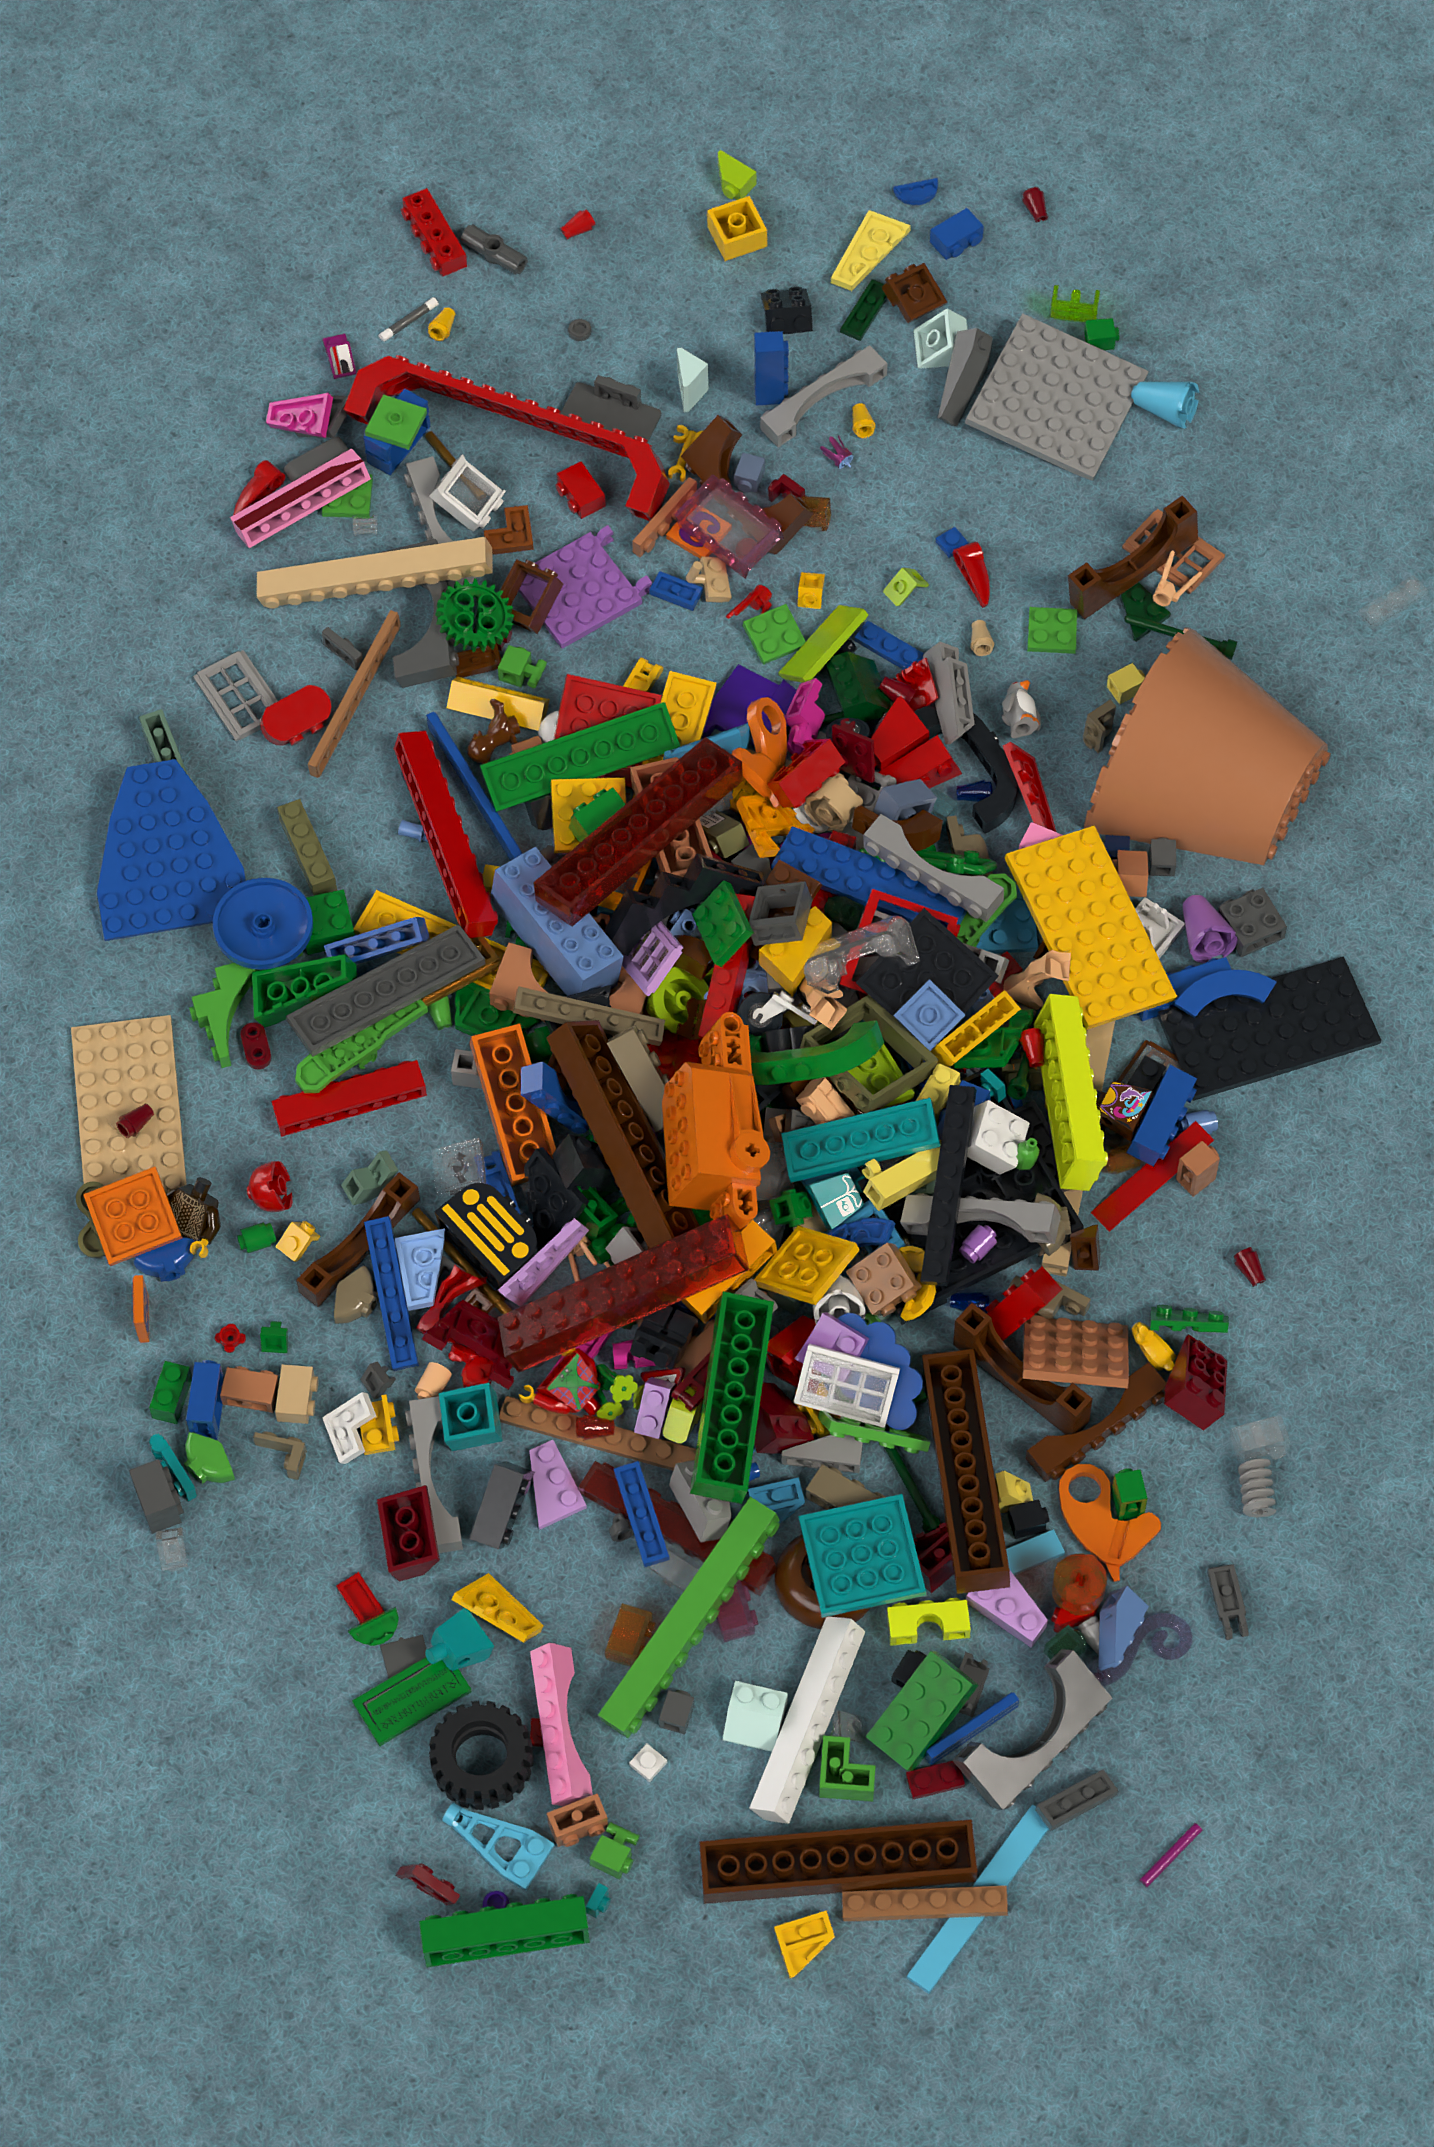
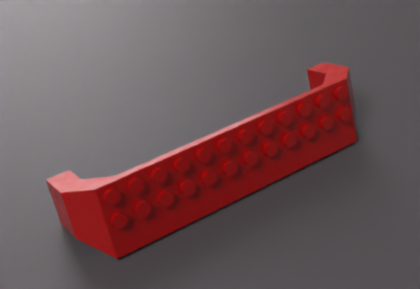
[343,355,670,521]

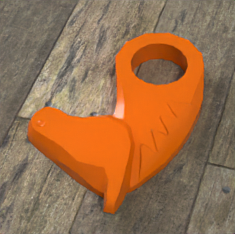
[731,697,787,809]
[1059,1464,1161,1582]

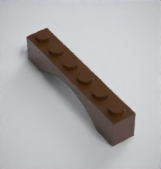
[296,1172,420,1307]
[1026,1362,1166,1482]

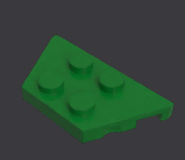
[455,982,542,1036]

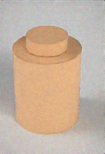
[415,1362,452,1399]

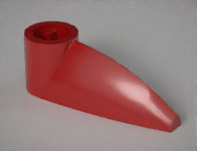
[233,460,285,515]
[953,541,990,608]

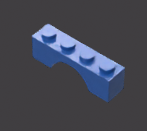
[521,1062,589,1134]

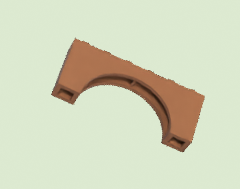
[489,943,648,1037]

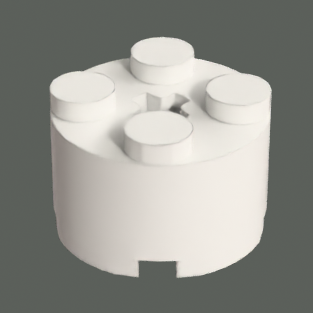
[813,1275,865,1324]

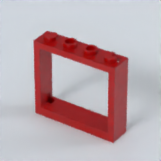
[839,889,961,995]

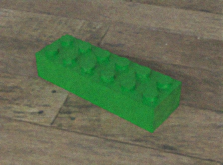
[419,1894,590,1968]

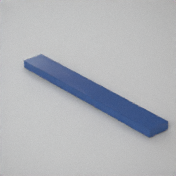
[426,711,523,861]

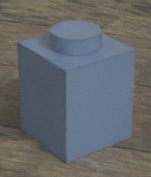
[734,453,765,493]

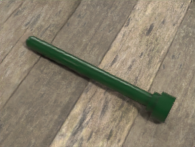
[1124,614,1238,660]
[1007,1015,1038,1100]
[884,1429,943,1534]

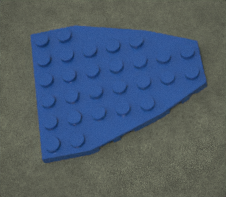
[97,759,246,941]

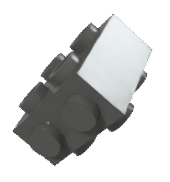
[1218,888,1287,957]

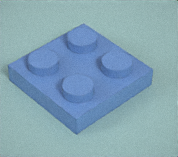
[894,979,966,1051]

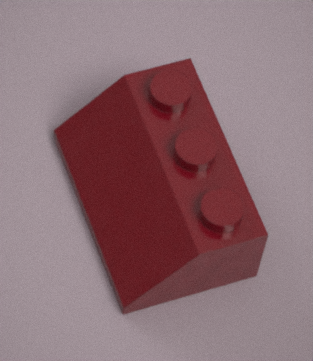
[377,1485,440,1582]

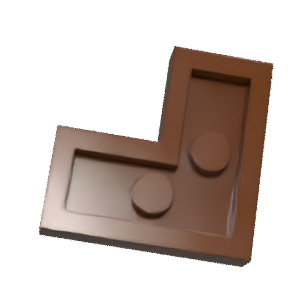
[483,505,534,555]

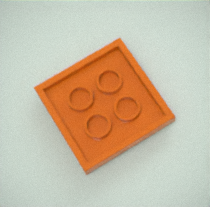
[83,1167,182,1266]

